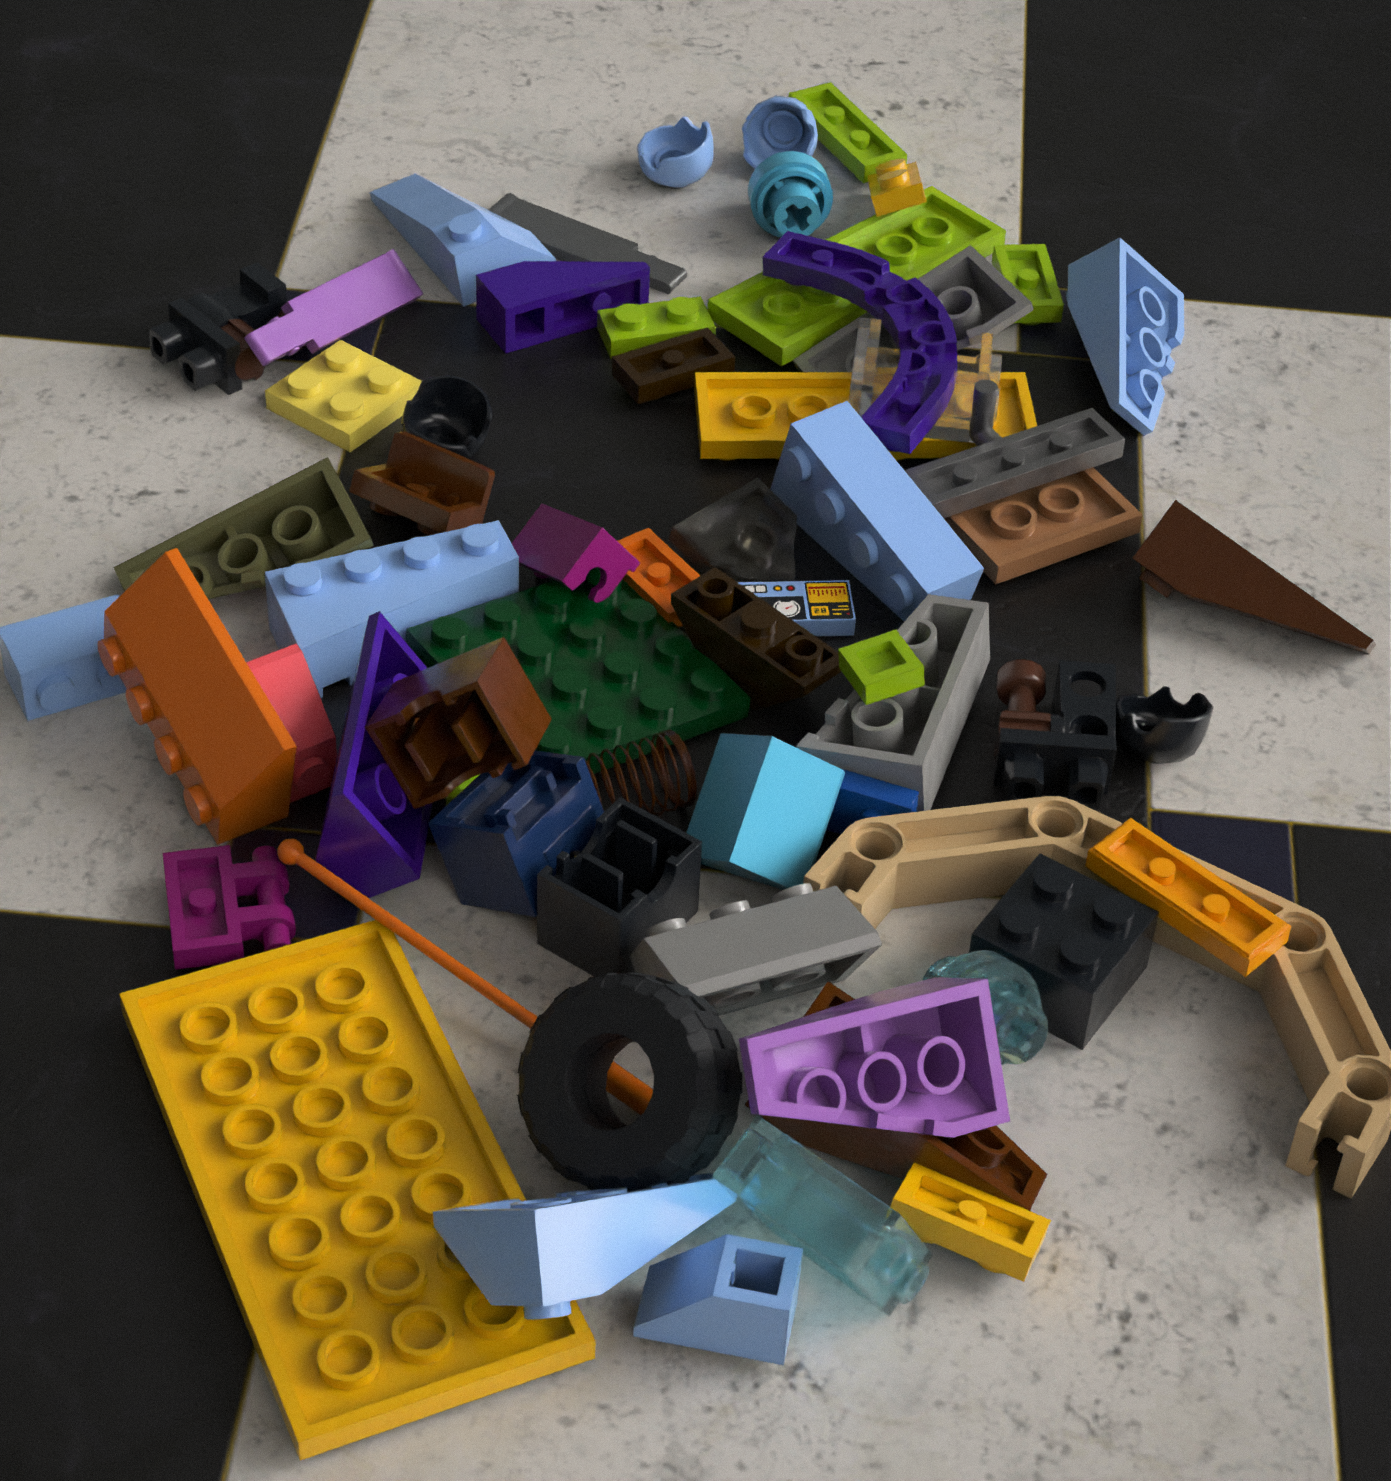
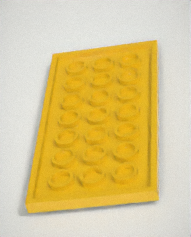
[119,920,596,1461]

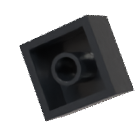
[965,853,1159,1050]

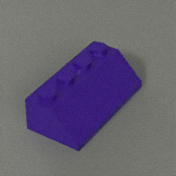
[315,611,433,898]

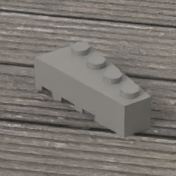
[796,594,990,812]

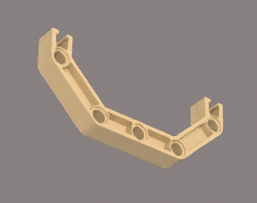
[803,796,1391,1199]

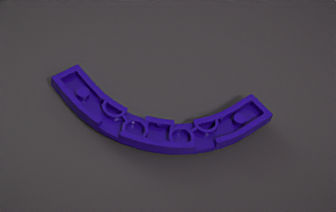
[762,231,957,454]

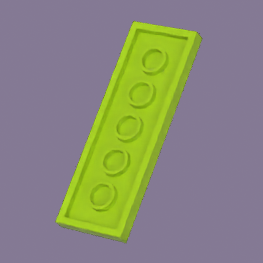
[707,186,1006,366]

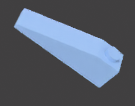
[370,174,556,307]
[1066,237,1184,436]
[433,1172,756,1319]

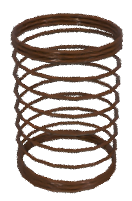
[585,729,697,816]

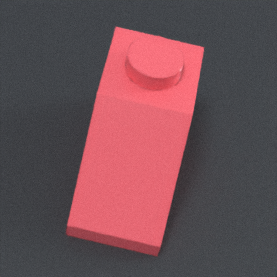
[246,644,337,803]

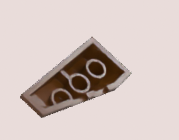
[1133,500,1376,654]
[744,981,1048,1211]

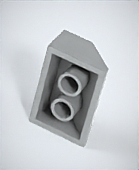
[630,883,882,1016]

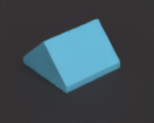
[686,733,845,890]

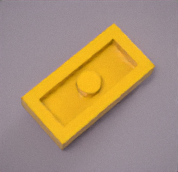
[867,159,927,217]
[885,1162,1051,1282]

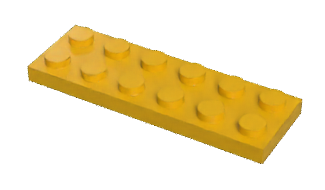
[694,372,1037,461]

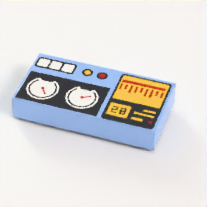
[738,580,856,636]

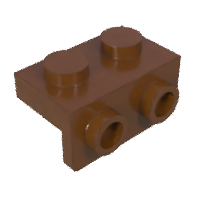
[349,431,495,535]

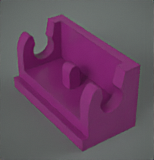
[511,503,640,603]

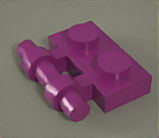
[162,845,296,970]

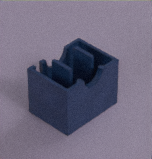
[428,751,604,917]

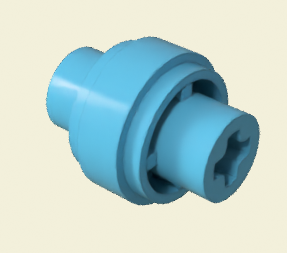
[748,151,833,237]

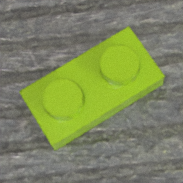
[992,244,1064,325]
[597,296,716,359]

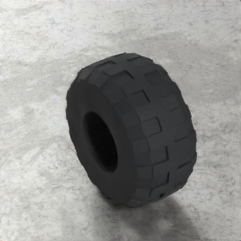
[517,973,742,1192]

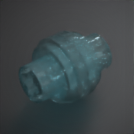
[922,950,1048,1065]

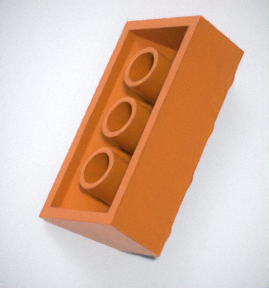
[97,548,297,845]

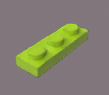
[788,82,908,183]

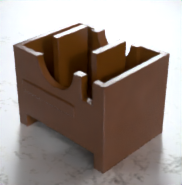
[365,637,552,809]

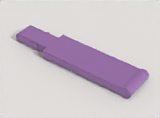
[244,249,424,366]

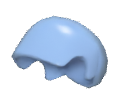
[742,95,818,169]
[637,117,714,188]

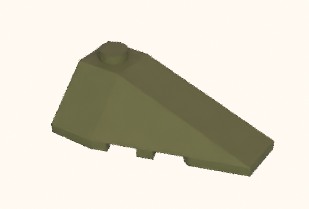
[113,457,374,599]

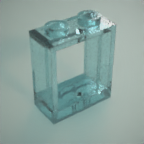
[712,1115,933,1316]

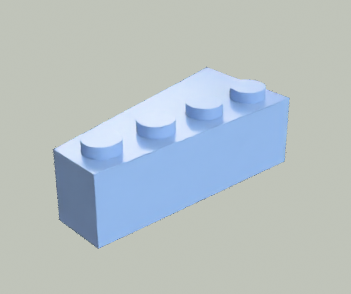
[768,401,984,622]
[265,520,519,698]

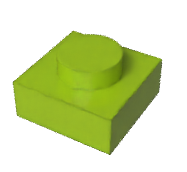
[838,629,925,705]

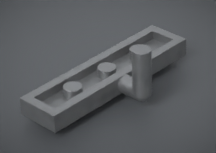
[904,379,1125,518]

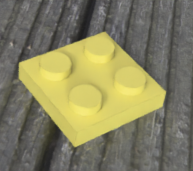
[265,340,422,453]

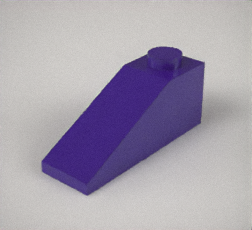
[476,261,650,354]

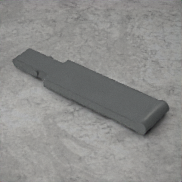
[488,193,687,294]

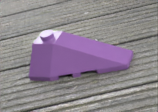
[739,977,1010,1138]

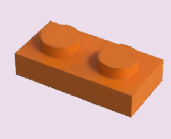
[618,527,700,628]

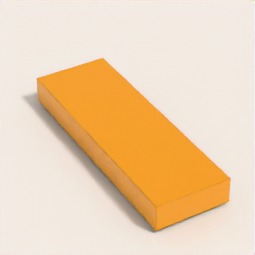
[1085,818,1292,977]

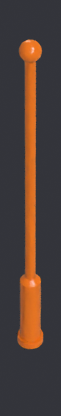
[277,838,653,1115]

